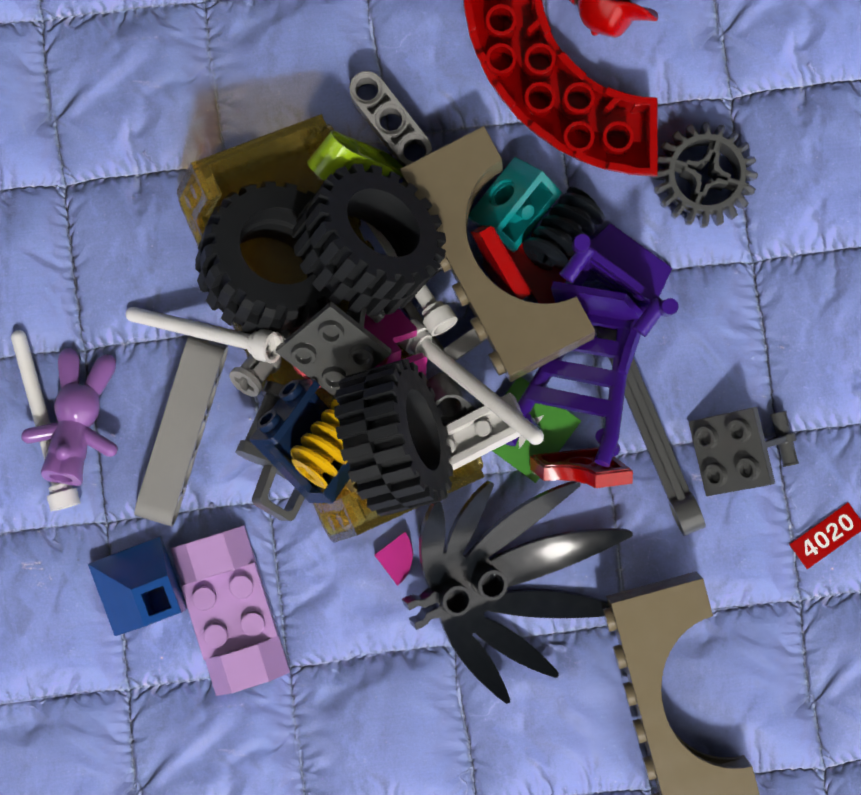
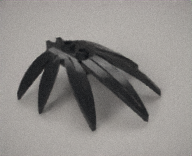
[402,481,633,704]

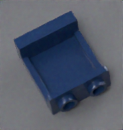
[249,379,350,504]

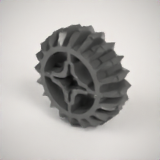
[652,122,758,228]

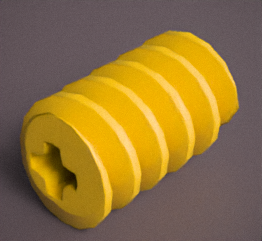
[290,399,348,489]

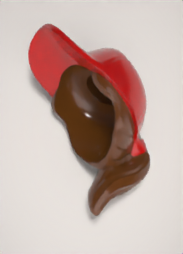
[569,0,658,38]

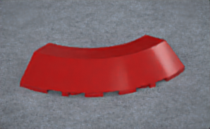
[463,0,658,177]

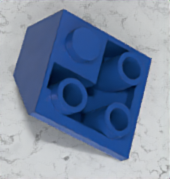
[88,536,188,636]

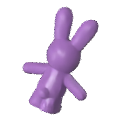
[21,348,118,486]

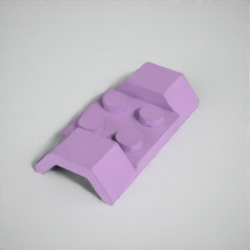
[170,525,290,696]

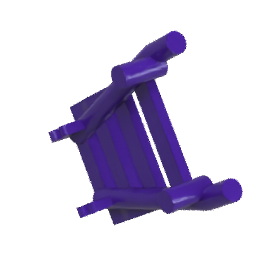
[559,223,679,337]
[506,281,643,467]

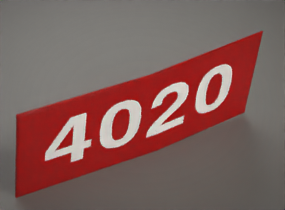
[789,503,861,569]

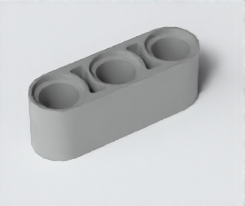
[349,71,432,167]

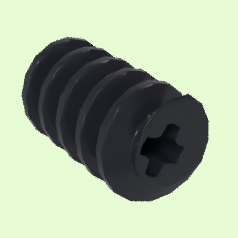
[523,187,605,270]

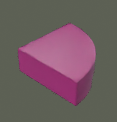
[374,532,413,586]

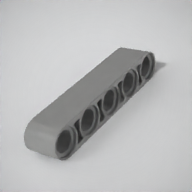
[134,336,228,527]

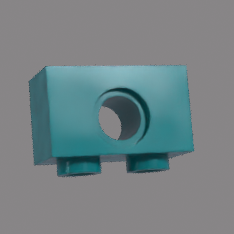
[469,157,562,253]

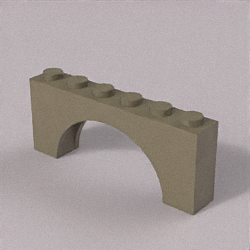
[400,126,595,382]
[603,571,760,795]

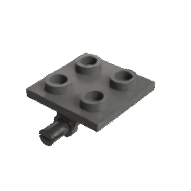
[276,302,391,397]
[689,407,799,496]

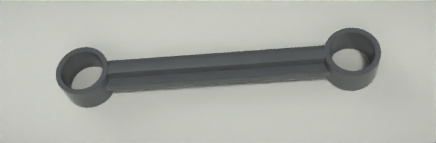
[594,326,706,536]

